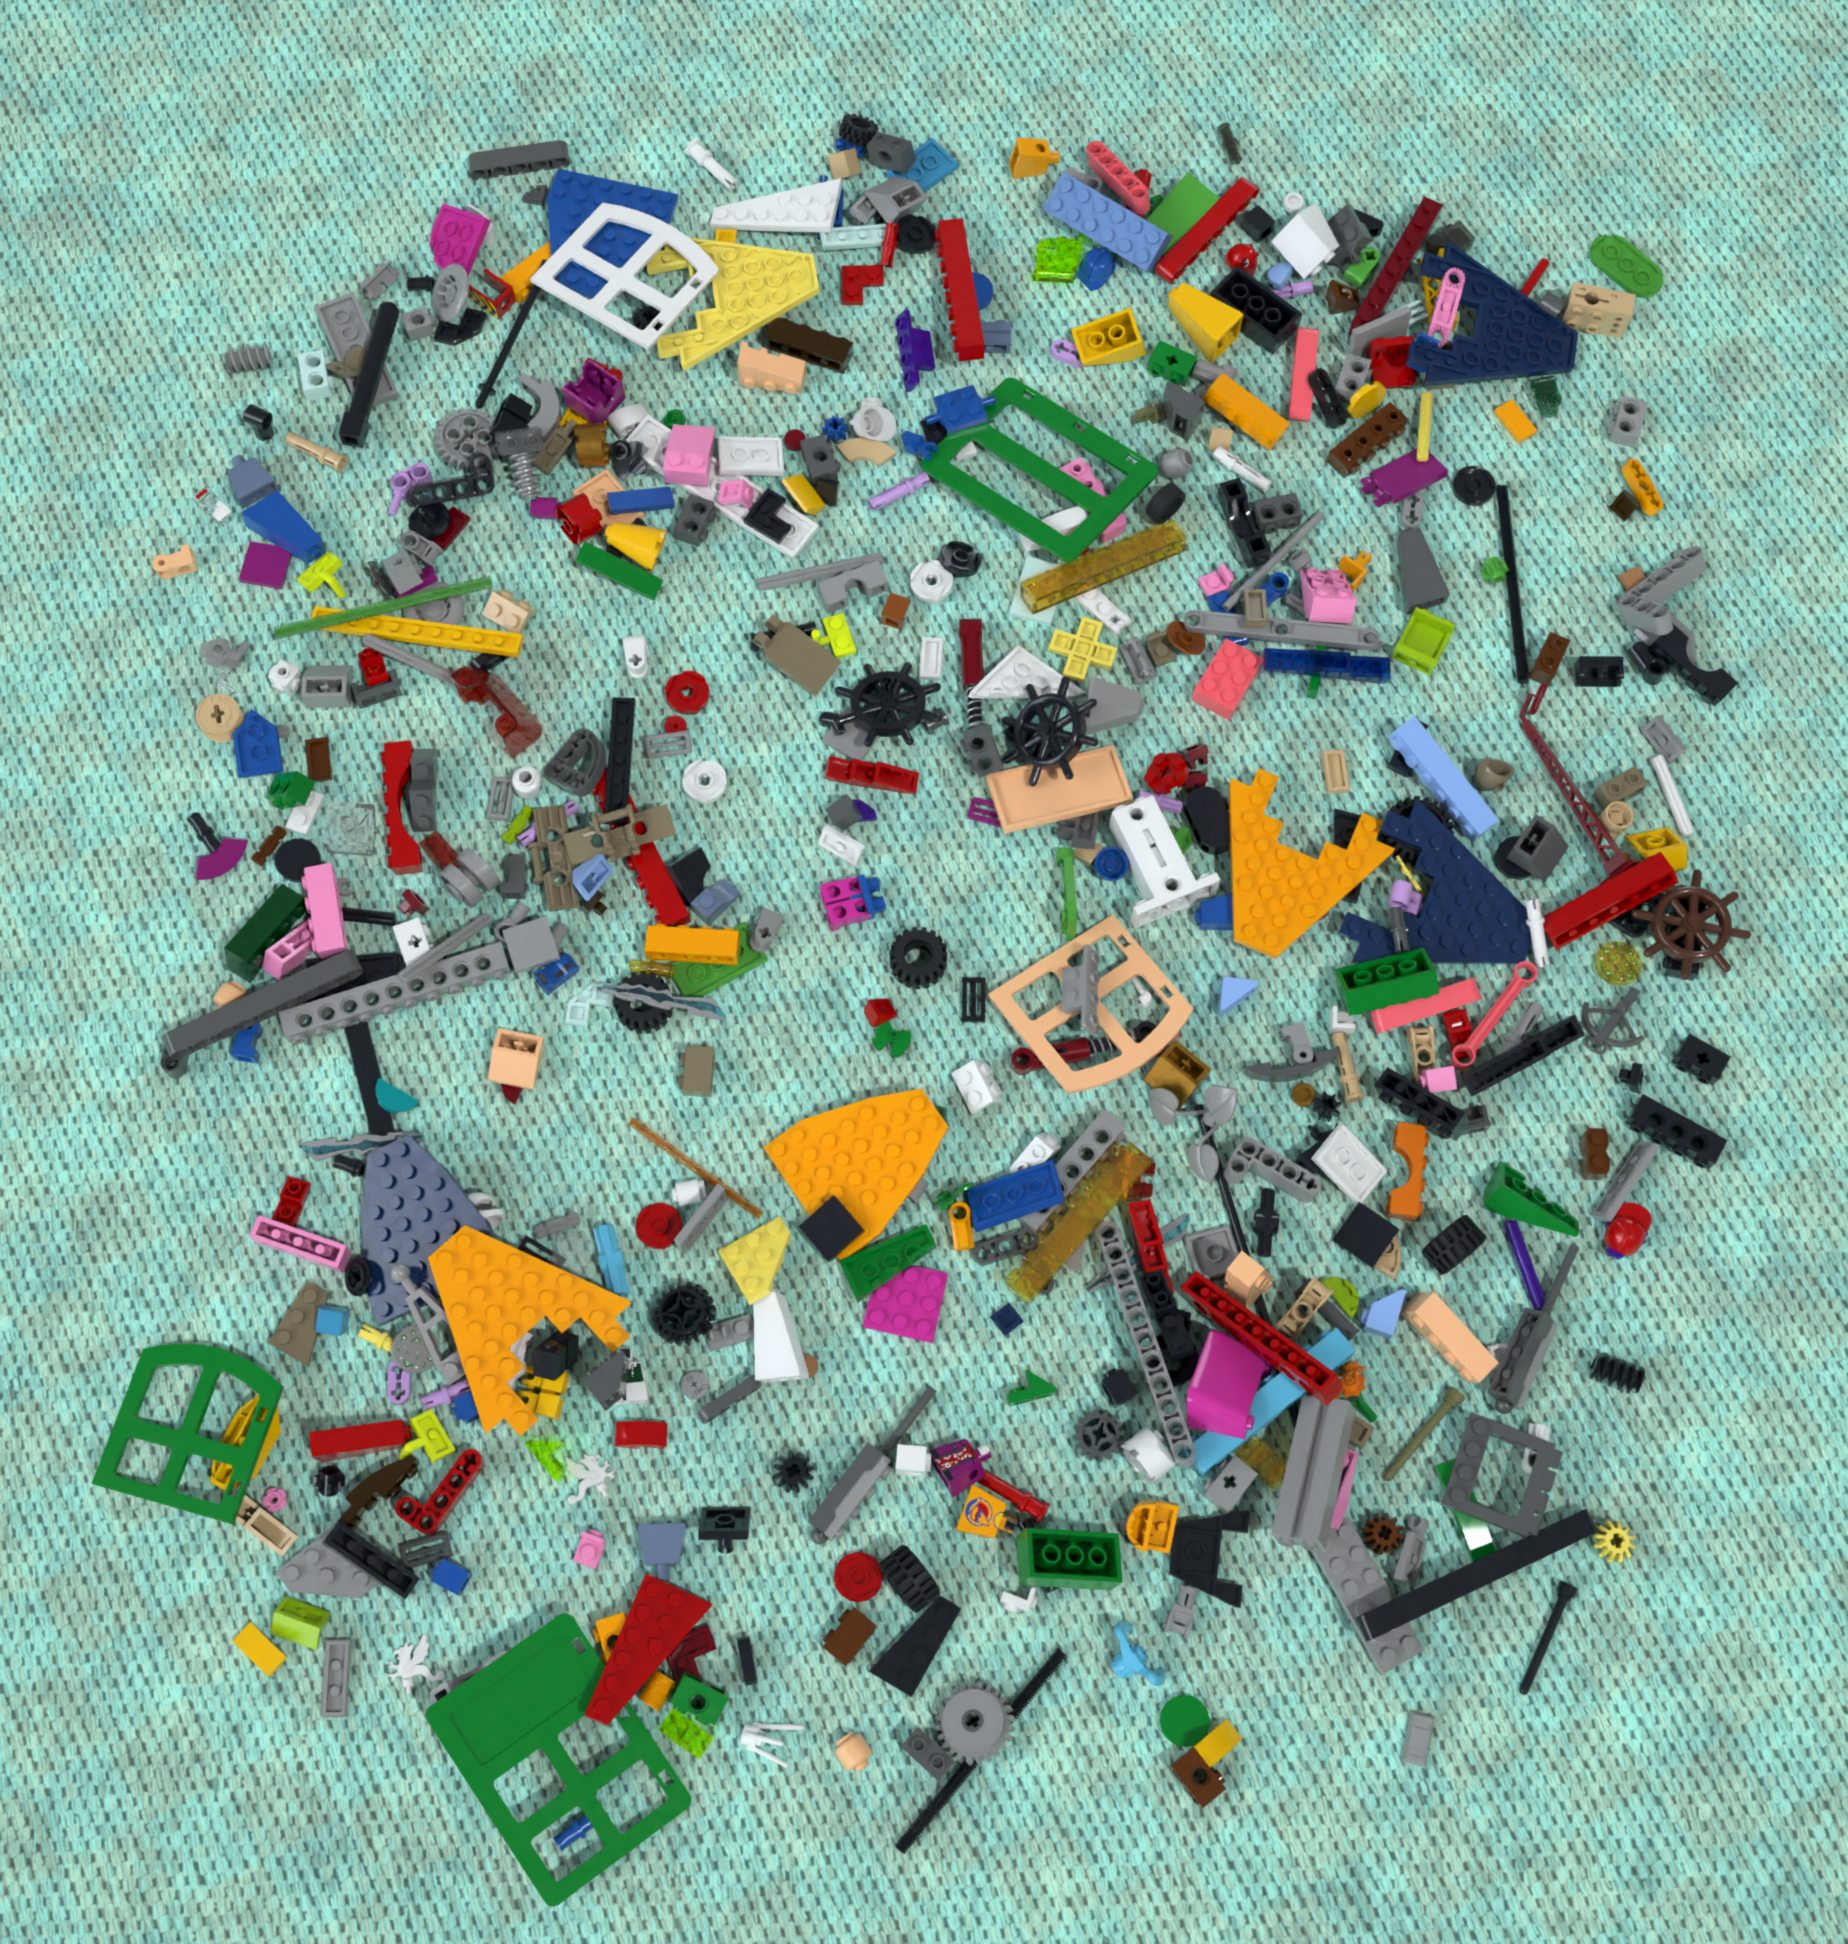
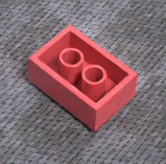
[1191,639,1264,721]

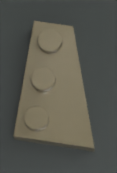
[267,1281,329,1367]

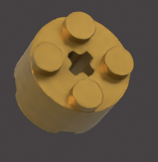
[574,423,610,468]

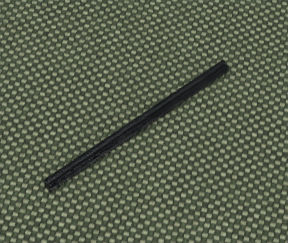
[1496,485,1530,684]
[895,1648,1068,1854]

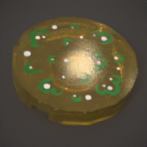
[1594,941,1641,987]

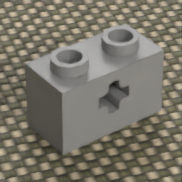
[382,549,423,595]
[1203,1455,1258,1514]

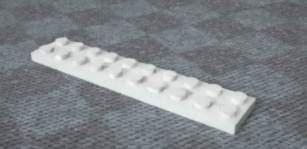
[622,415,819,560]

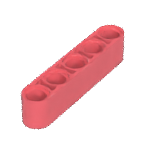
[1086,141,1150,214]
[1288,327,1319,422]
[1370,977,1482,1034]

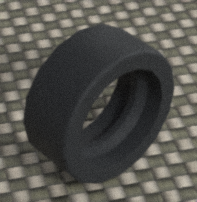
[1146,482,1186,525]

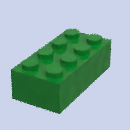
[1334,948,1439,1016]
[1016,1528,1123,1590]

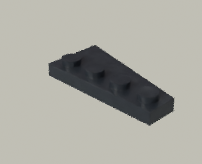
[1333,808,1363,904]
[306,952,400,1003]
[869,1596,961,1697]

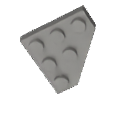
[276,1526,378,1599]

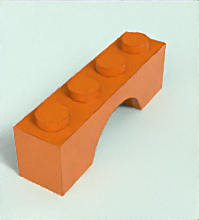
[1386,1122,1429,1221]

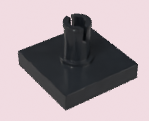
[698,1507,751,1554]

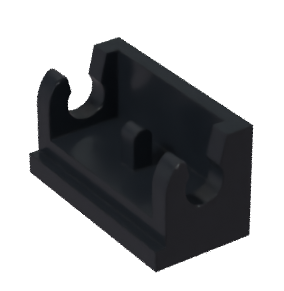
[1575,656,1624,687]

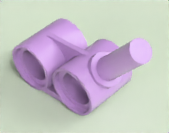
[388,462,433,516]
[1388,880,1423,917]

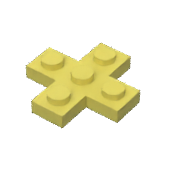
[1048,616,1118,683]

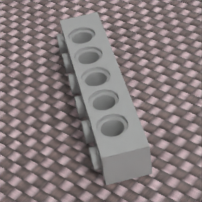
[1016,1108,1126,1233]

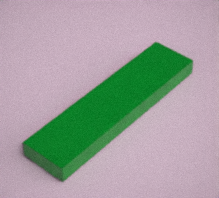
[575,541,663,601]

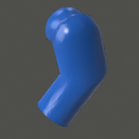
[835,137,865,157]

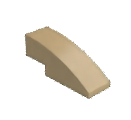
[234,1492,298,1556]

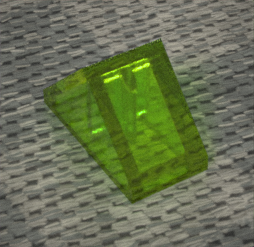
[658,1709,714,1759]

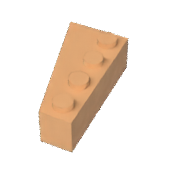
[1400,1292,1499,1383]

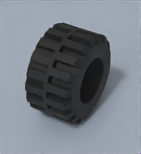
[890,927,947,989]
[613,971,673,1034]
[1422,1215,1486,1275]
[879,1544,940,1613]

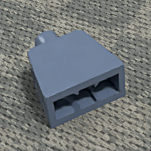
[228,455,279,509]
[638,1523,687,1581]

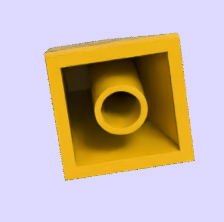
[1168,282,1244,363]

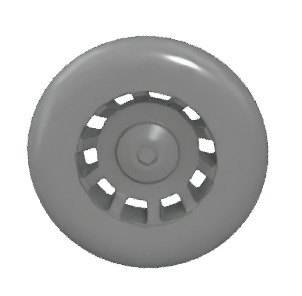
[432,264,469,322]
[403,581,464,625]

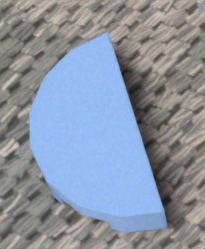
[1268,262,1295,290]

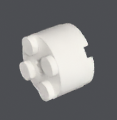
[1121,1427,1176,1485]

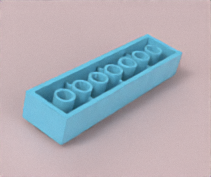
[1184,1328,1356,1477]

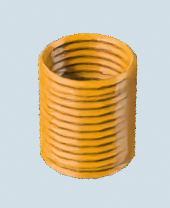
[637,1670,677,1712]

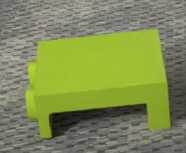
[1391,607,1456,676]

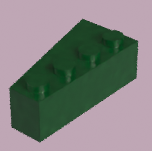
[224,884,306,984]

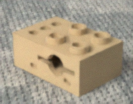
[1561,281,1636,338]

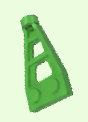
[1056,847,1077,941]

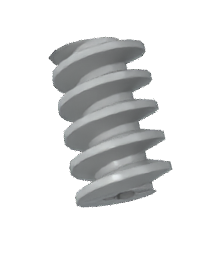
[225,341,273,374]
[508,452,543,499]

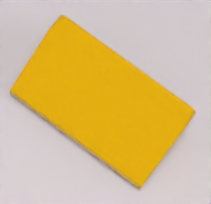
[782,474,825,516]

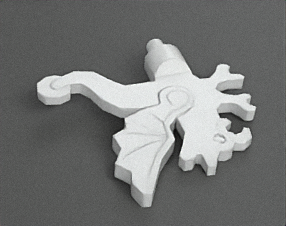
[565,1454,615,1504]
[388,1634,445,1694]

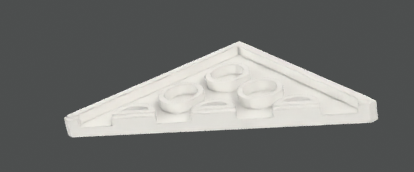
[968,645,1085,699]

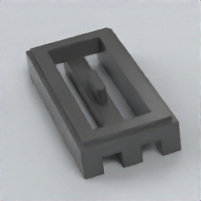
[399,1532,454,1570]

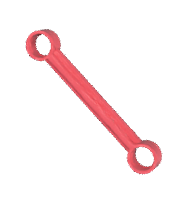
[1450,961,1538,1071]

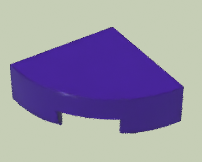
[852,799,877,822]

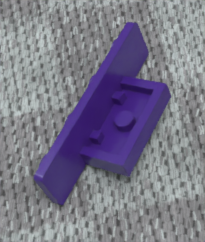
[895,309,935,392]

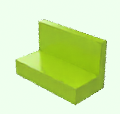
[270,1596,331,1650]

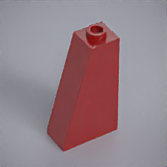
[309,1419,412,1463]

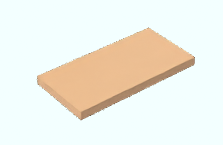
[986,745,1133,834]

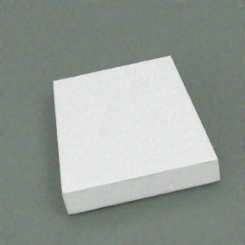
[717,436,784,476]
[1311,1123,1388,1205]

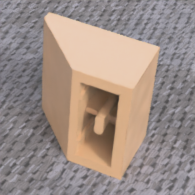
[488,1028,545,1090]

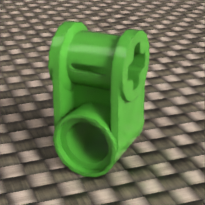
[1343,247,1380,290]

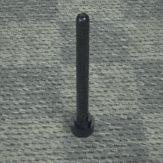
[1519,1581,1578,1695]

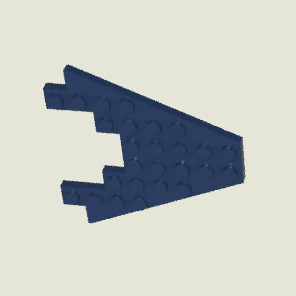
[1406,242,1578,386]
[1338,800,1532,964]

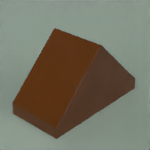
[1325,280,1362,315]

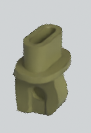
[1131,402,1166,424]

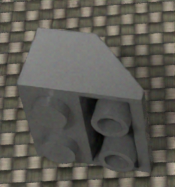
[1162,381,1205,441]
[1507,814,1569,882]
[583,1350,630,1411]

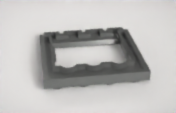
[1440,1412,1563,1538]

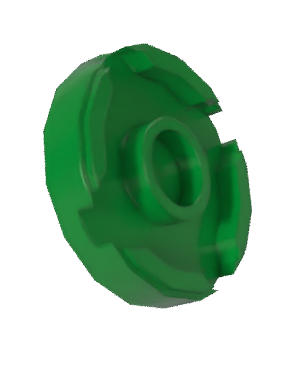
[1159,1695,1210,1747]

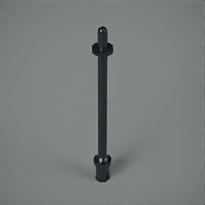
[475,259,547,409]

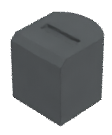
[825,794,863,830]

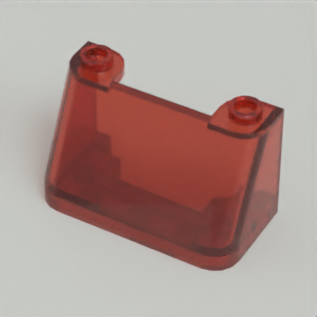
[450,666,542,759]

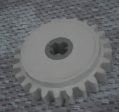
[935,1682,1015,1766]

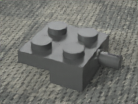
[1327,204,1373,267]

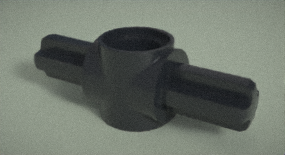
[1253,1188,1279,1258]

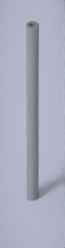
[1222,511,1324,611]

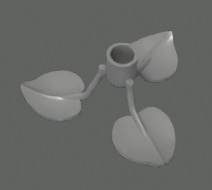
[1149,1085,1238,1183]

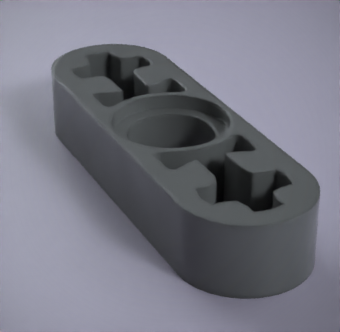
[697,1375,762,1424]

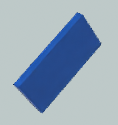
[965,1159,1066,1232]

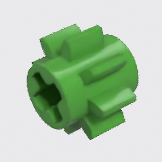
[1480,557,1509,584]

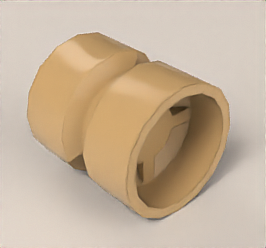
[1595,801,1634,840]

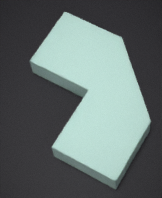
[565,982,617,1027]

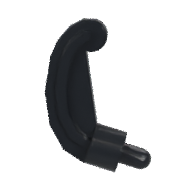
[1307,1123,1339,1143]

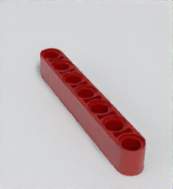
[1154,177,1260,285]

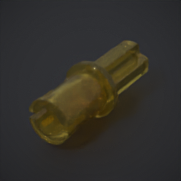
[629,959,675,979]

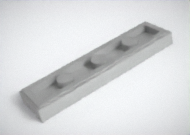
[1591,1141,1659,1222]

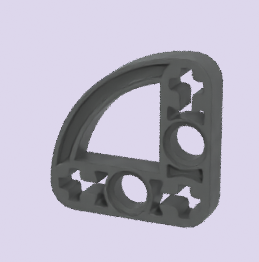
[544,728,606,797]

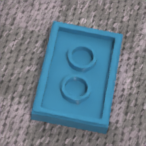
[886,138,959,193]

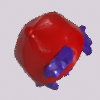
[1604,1202,1652,1260]

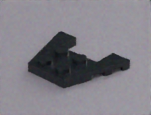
[1168,1510,1250,1608]

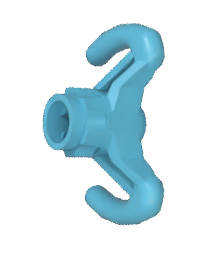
[1111,1621,1166,1686]

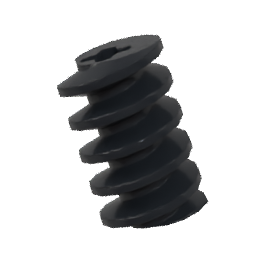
[1589,1352,1645,1394]

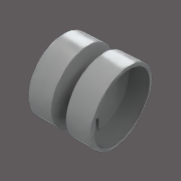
[439,847,501,909]

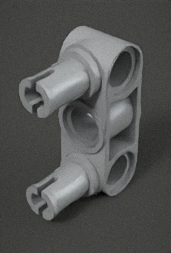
[495,902,569,967]

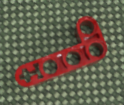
[395,1449,485,1535]

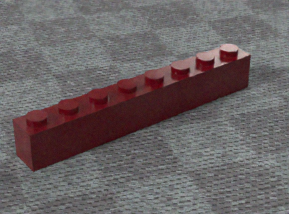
[1348,196,1443,336]

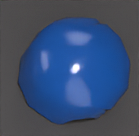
[1094,847,1129,881]

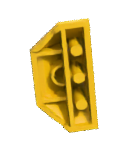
[210,1394,281,1491]

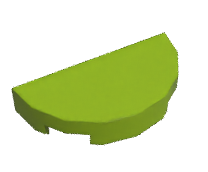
[1321,1277,1359,1320]

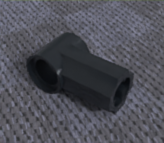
[243,404,275,442]
[1626,641,1667,685]

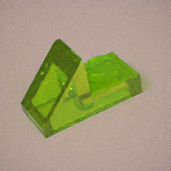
[525,1440,565,1483]

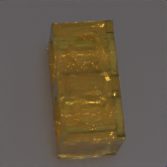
[1238,1437,1287,1492]

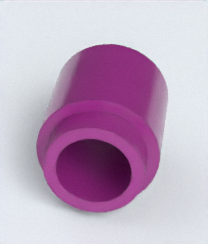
[530,497,562,519]

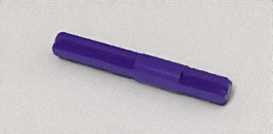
[1504,1220,1546,1311]

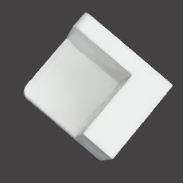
[1329,1006,1356,1036]

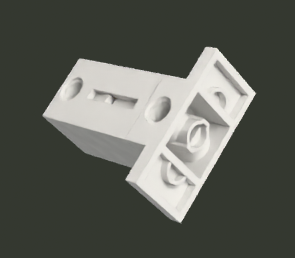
[1109,795,1221,929]

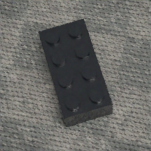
[1210,266,1302,355]

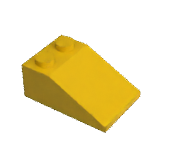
[1071,307,1147,366]

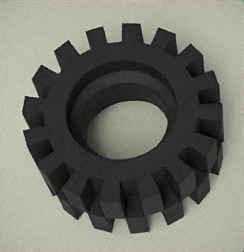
[839,114,878,148]

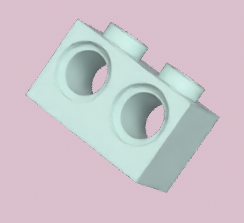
[298,350,335,401]

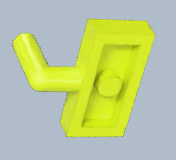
[296,551,346,599]
[811,613,856,659]
[399,1409,456,1464]

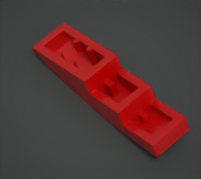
[824,755,919,794]
[1127,1199,1174,1295]

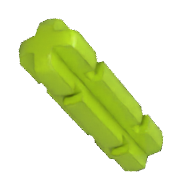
[501,805,534,845]

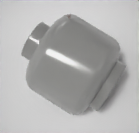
[1160,448,1193,479]

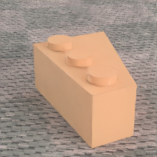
[737,341,806,394]
[1223,1251,1274,1309]

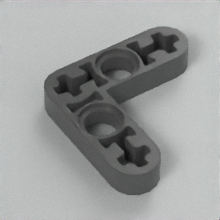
[973,1228,1054,1296]

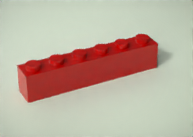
[1543,851,1679,950]

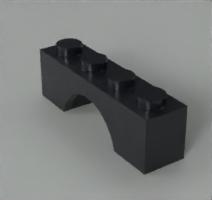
[1217,477,1271,569]
[1649,623,1738,706]

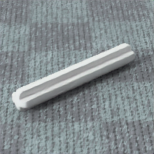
[1651,755,1694,837]

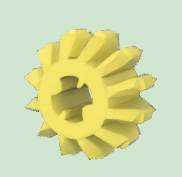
[1593,1521,1636,1563]

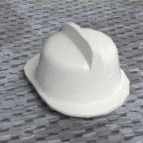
[849,405,896,441]

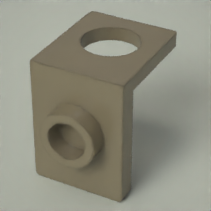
[326,348,365,378]

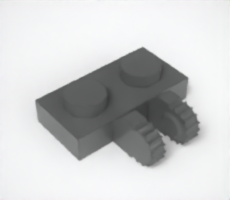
[1056,811,1100,849]

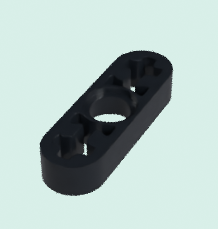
[1308,368,1347,429]

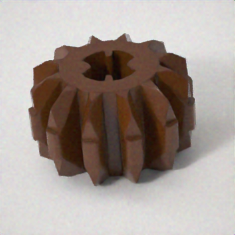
[1362,1513,1404,1555]

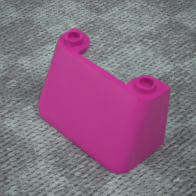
[1187,1329,1272,1439]

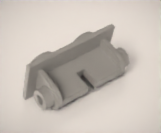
[359,260,400,302]
[1119,637,1158,685]

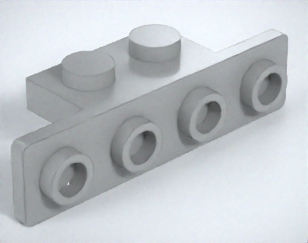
[1061,944,1100,1035]

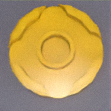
[1347,381,1386,419]

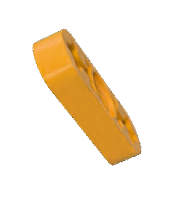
[1621,459,1664,516]

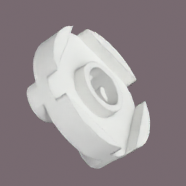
[910,560,954,605]
[683,760,727,805]

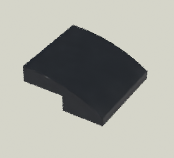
[1332,1202,1400,1268]

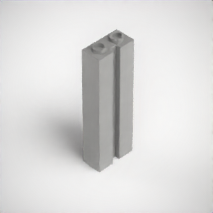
[1271,1395,1356,1551]

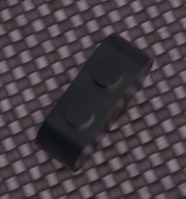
[1184,786,1230,855]

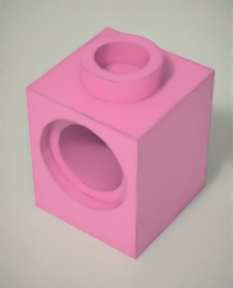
[1419,1066,1457,1093]

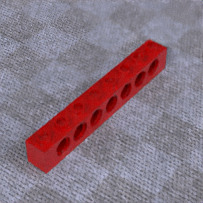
[1180,1271,1343,1406]

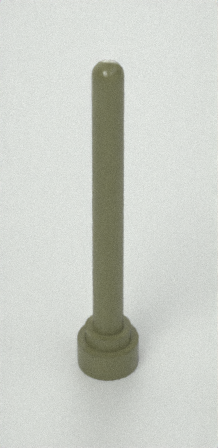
[1383,1386,1465,1481]

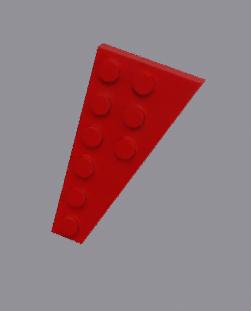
[583,1574,713,1726]

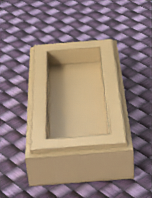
[1321,749,1350,794]

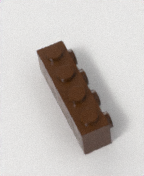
[1326,402,1408,478]

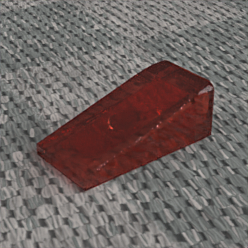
[419,830,460,871]

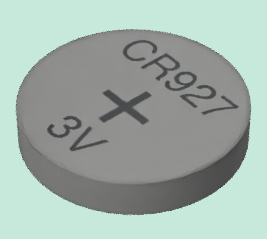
[681,1371,709,1400]

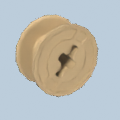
[196,694,244,742]

